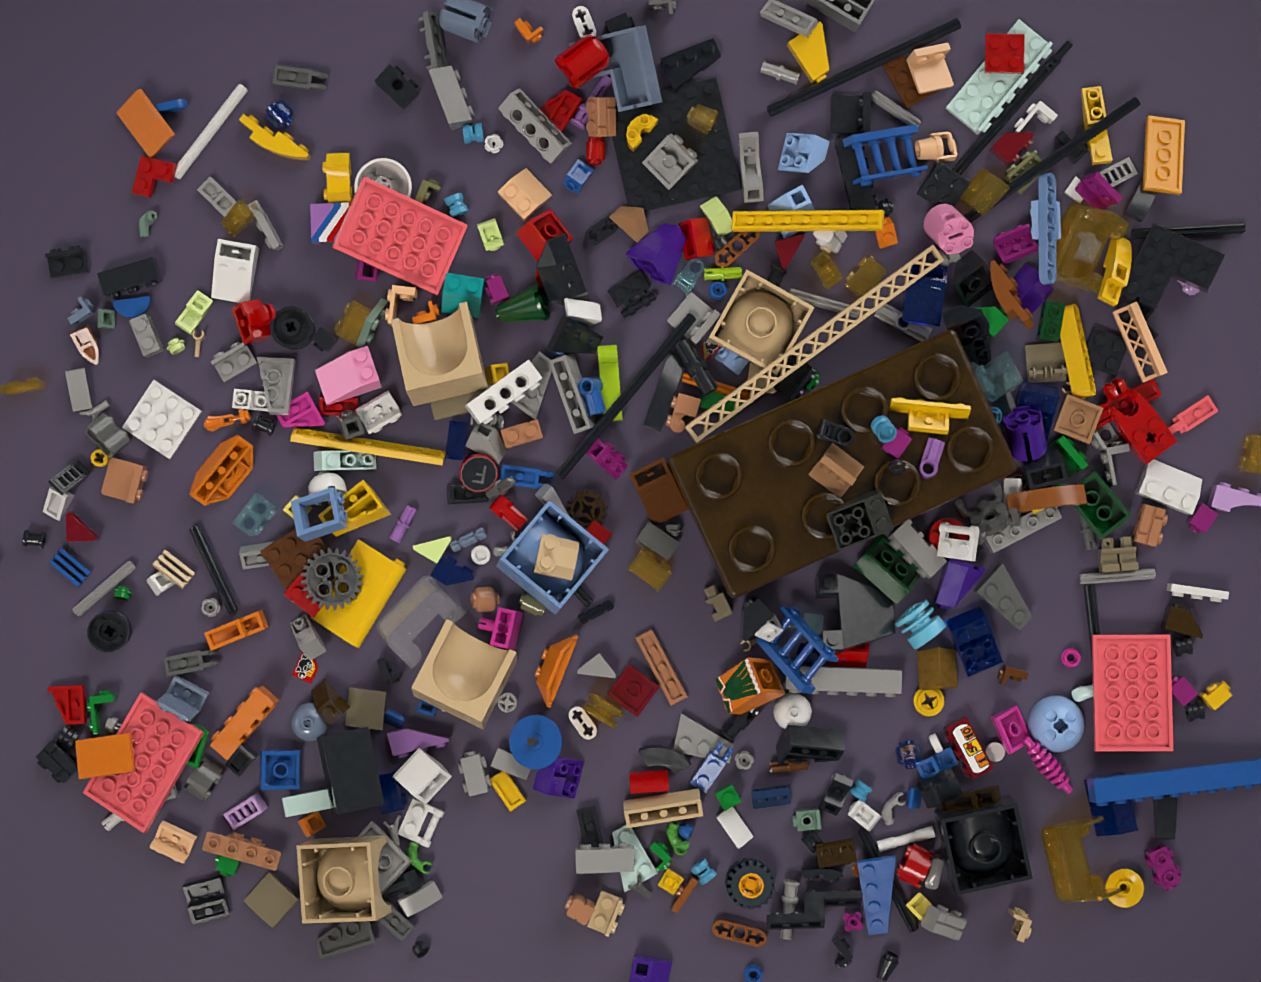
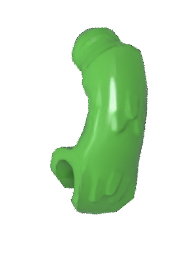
[666,821,689,855]
[406,841,433,874]

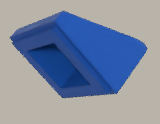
[384,709,406,729]
[906,787,922,809]

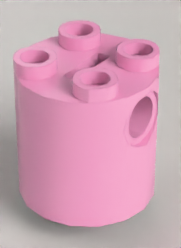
[924,204,974,254]

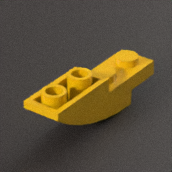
[1081,86,1112,165]
[239,114,311,160]
[1098,233,1132,306]

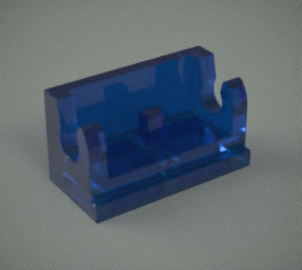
[445,421,469,461]

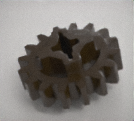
[567,489,608,528]

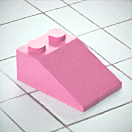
[315,346,382,405]

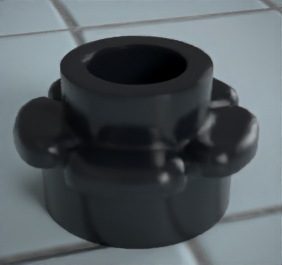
[878,198,893,217]

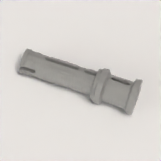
[780,879,800,940]

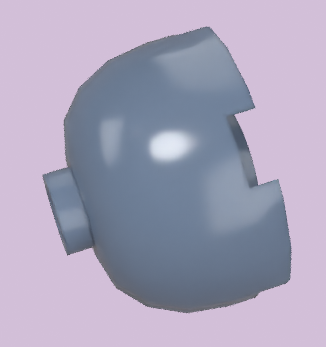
[291,702,329,741]

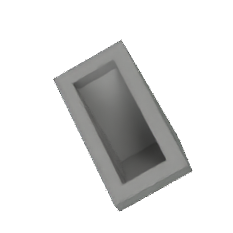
[577,652,616,678]

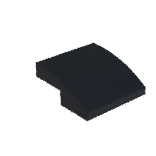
[183,875,230,925]

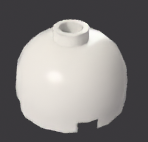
[308,471,347,505]
[773,693,812,729]

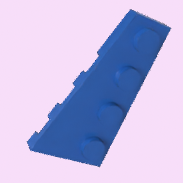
[857,855,896,935]

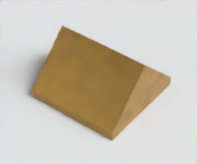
[917,647,958,690]

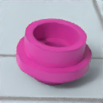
[1061,648,1081,667]

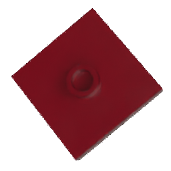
[606,663,660,717]

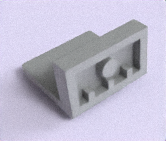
[667,292,721,346]

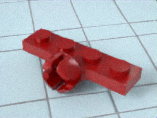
[1095,378,1162,430]

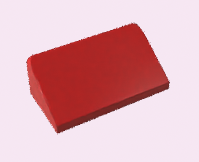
[319,392,359,415]

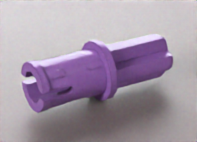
[389,505,417,543]

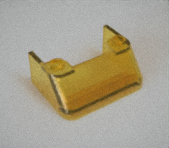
[1041,816,1121,902]

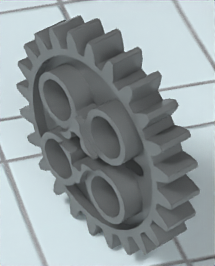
[300,548,364,611]

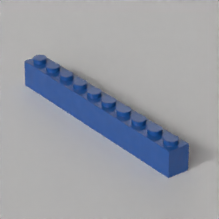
[1087,758,1261,806]

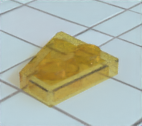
[0,377,46,396]

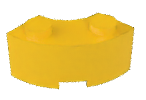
[323,153,352,203]

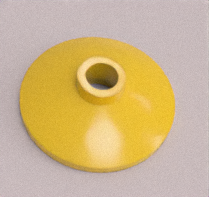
[1105,869,1144,908]

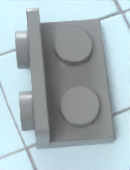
[211,341,258,383]

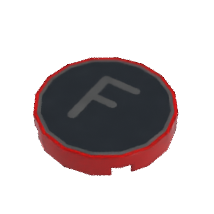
[459,454,498,492]

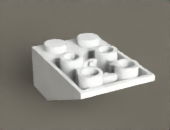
[211,239,260,303]

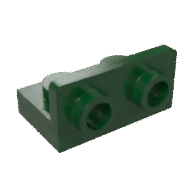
[1036,300,1065,342]

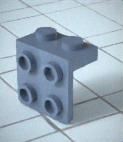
[156,675,210,722]

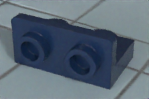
[751,785,791,809]

